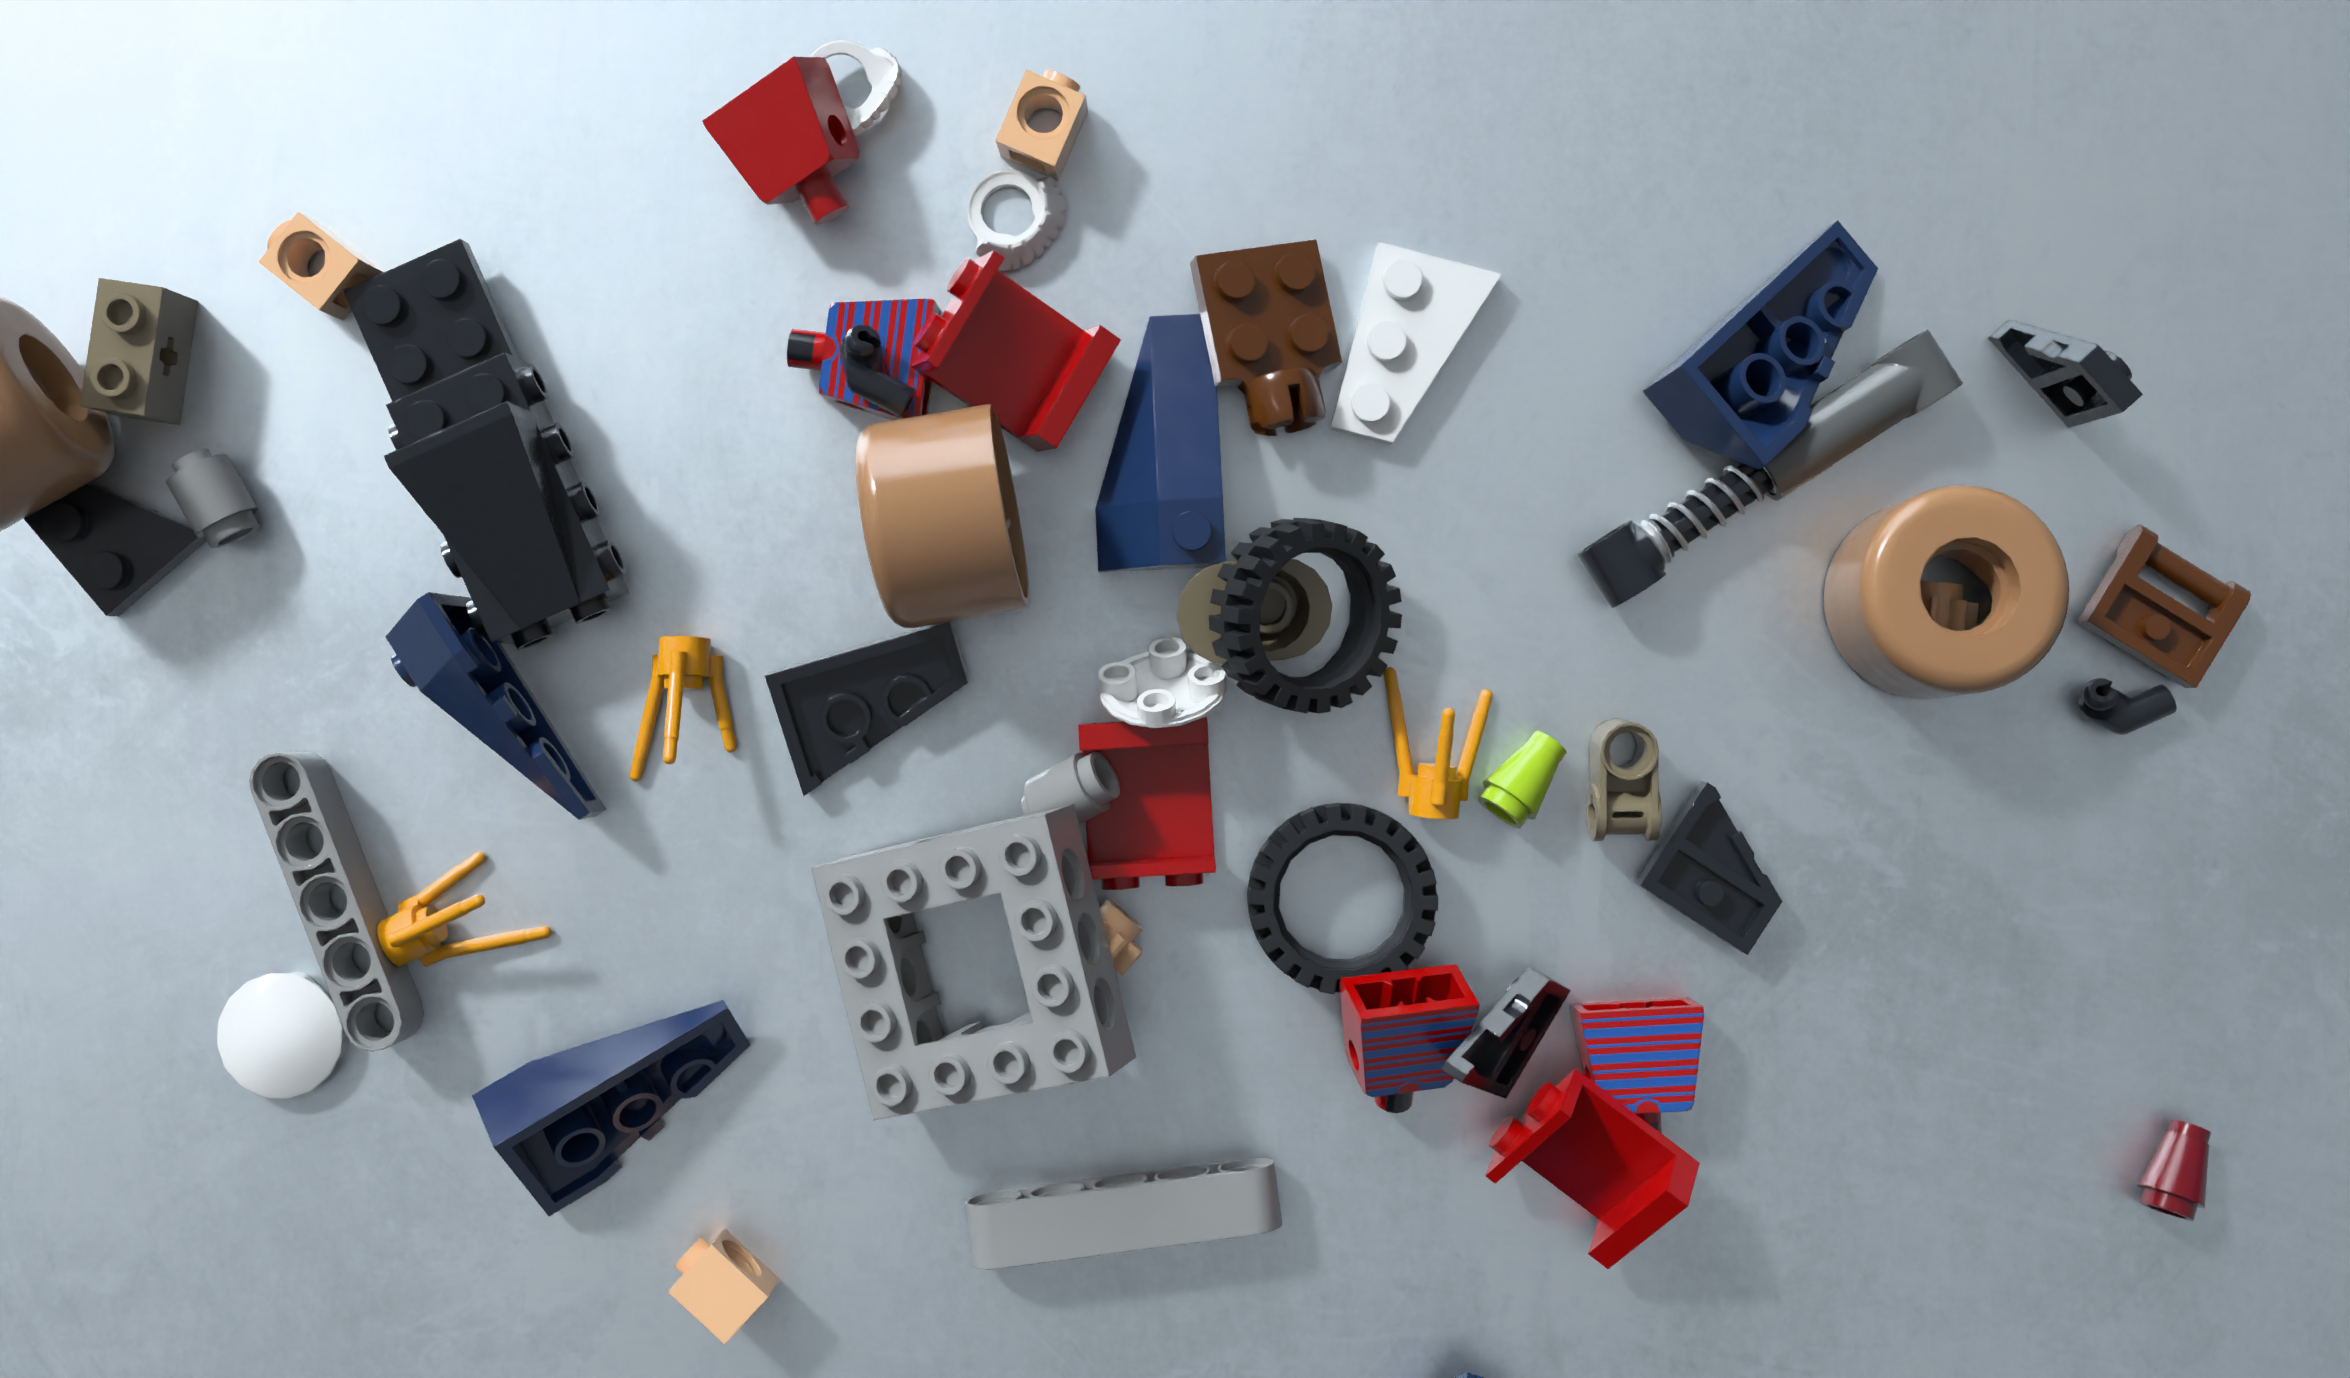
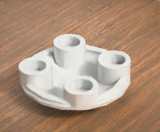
[1098,637,1227,728]
[217,972,349,1099]

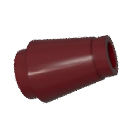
[2137,1120,2211,1221]

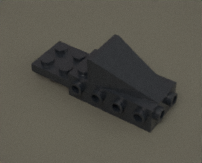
[343,238,629,650]

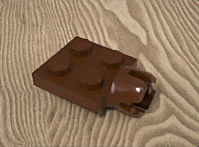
[1190,239,1342,436]

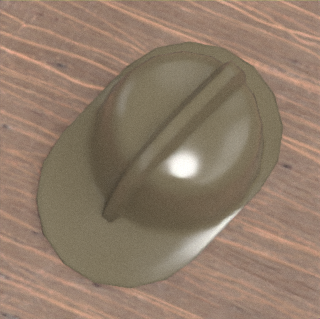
[1177,559,1332,664]

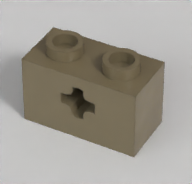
[80,278,198,425]

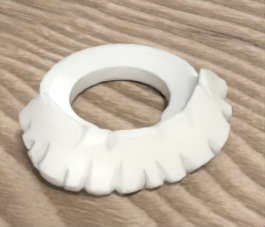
[810,40,902,137]
[967,169,1067,271]

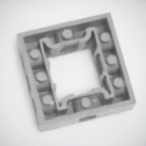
[811,804,1136,1121]

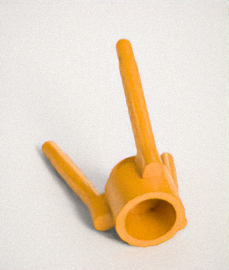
[629,636,737,782]
[1384,667,1493,819]
[377,852,552,967]

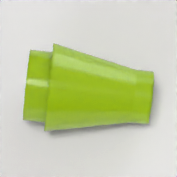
[1479,731,1567,828]

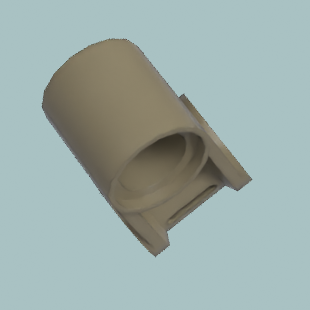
[1586,718,1662,841]

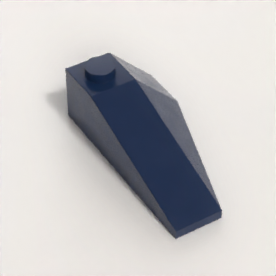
[1642,220,1878,470]
[1095,314,1226,572]
[385,592,607,820]
[472,1000,750,1217]

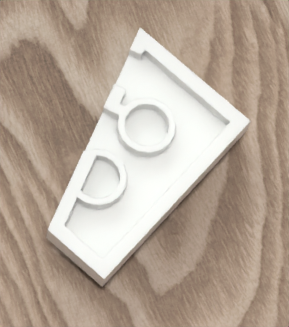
[1329,242,1502,445]

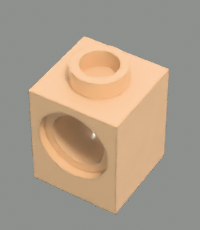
[995,70,1088,181]
[259,211,382,321]
[668,1229,780,1345]

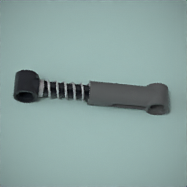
[1577,329,1963,608]

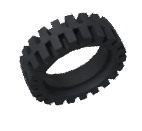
[1209,518,1402,714]
[1247,803,1438,994]

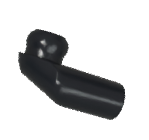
[840,325,916,418]
[2077,678,2177,735]

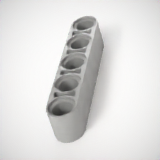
[249,751,424,1052]
[965,1158,1282,1270]

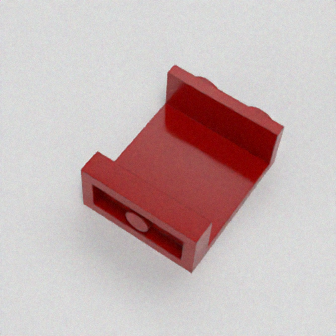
[911,250,1121,452]
[1078,717,1216,890]
[1485,1068,1700,1269]

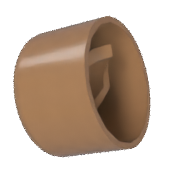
[0,296,115,532]
[855,403,1030,628]
[1823,485,2069,699]

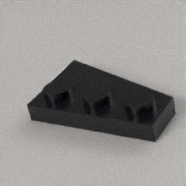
[765,622,969,796]

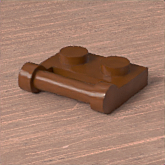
[2077,524,2251,688]

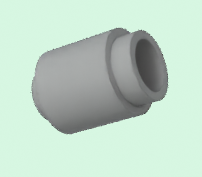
[166,449,260,549]
[1021,751,1120,824]

